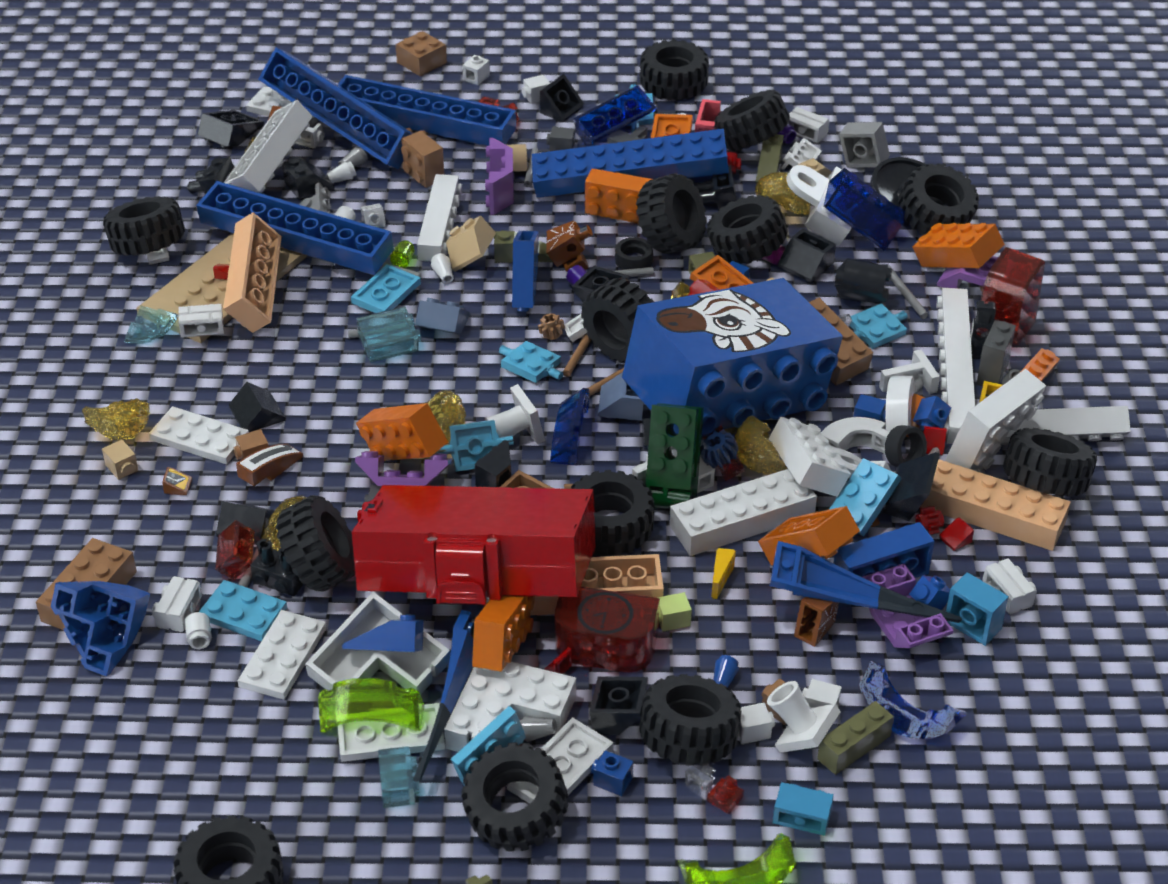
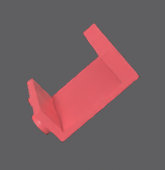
[695,99,721,132]

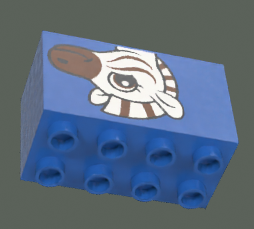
[622,278,843,437]

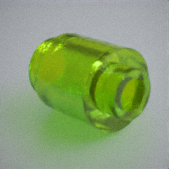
[390,240,415,268]

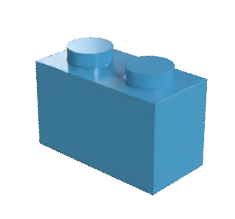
[773,782,834,836]

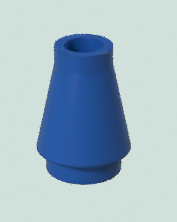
[713,655,739,688]

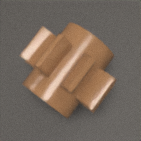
[538,313,565,340]

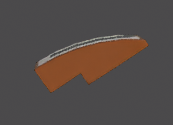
[236,444,303,486]

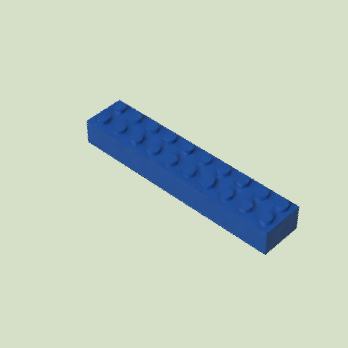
[258,47,413,169]
[338,75,516,146]
[532,128,729,198]
[196,181,394,275]

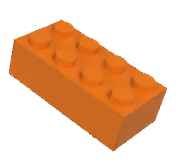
[585,168,652,223]
[912,223,1005,268]
[356,403,448,461]
[758,506,860,566]
[472,595,535,672]

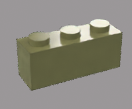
[817,701,894,775]

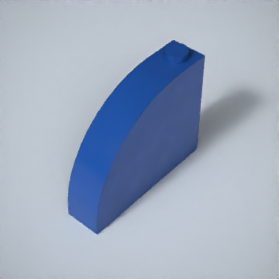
[512,230,539,311]

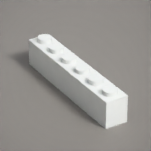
[417,174,462,262]
[1000,406,1131,445]

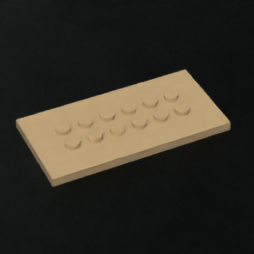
[136,233,307,343]

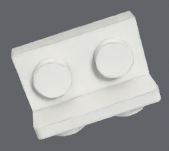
[781,137,821,170]

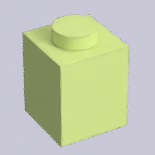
[653,592,692,632]

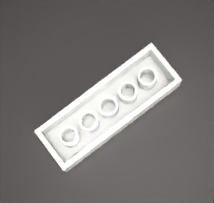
[223,100,313,193]
[670,469,817,556]

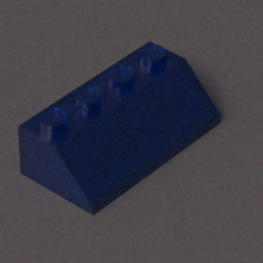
[573,85,657,145]
[823,168,905,251]

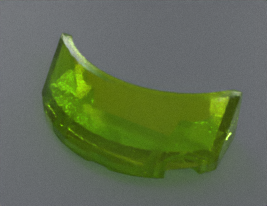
[318,678,425,733]
[677,833,796,884]

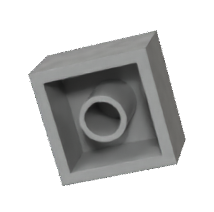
[839,122,890,167]

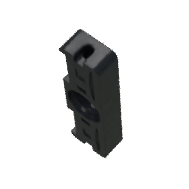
[971,301,996,359]

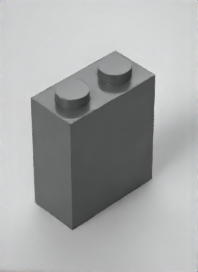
[976,320,1016,386]

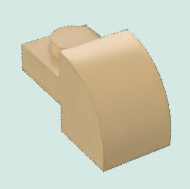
[507,144,527,171]

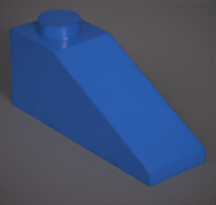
[342,615,424,652]

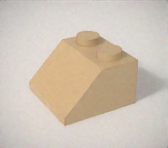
[446,215,496,272]

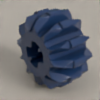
[700,429,739,469]

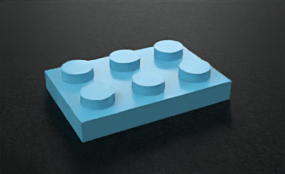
[351,264,421,317]
[830,458,902,536]
[199,580,287,642]
[451,706,526,786]

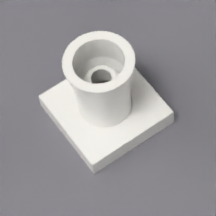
[485,384,545,445]
[767,681,841,753]

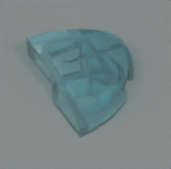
[124,306,179,344]

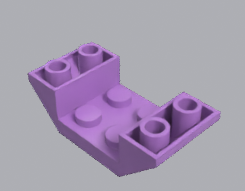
[485,138,514,215]
[937,256,1029,310]
[355,451,452,486]
[862,564,954,648]

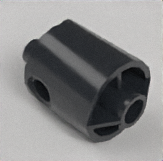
[834,258,892,304]

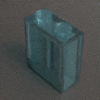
[357,307,421,363]

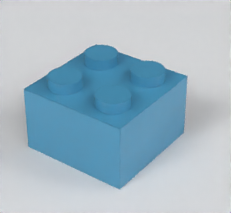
[946,572,1009,646]

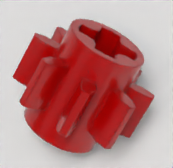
[727,152,741,174]
[915,506,944,535]

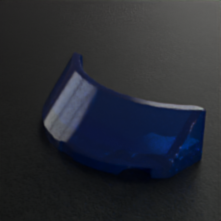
[550,388,590,466]
[859,661,966,739]

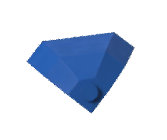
[51,581,150,677]

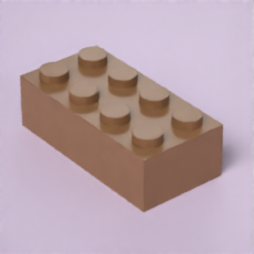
[809,297,874,386]
[36,538,137,630]

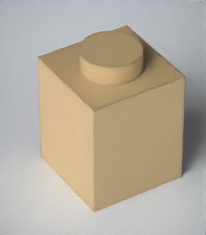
[102,440,138,480]

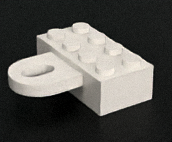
[786,165,869,246]
[769,417,862,497]

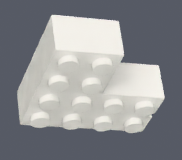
[945,369,1046,472]
[305,592,450,705]
[444,662,576,752]

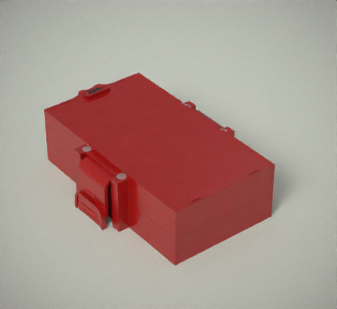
[352,485,596,605]

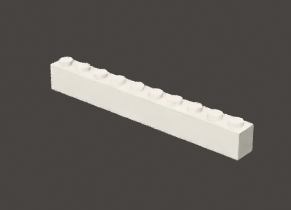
[936,288,975,444]

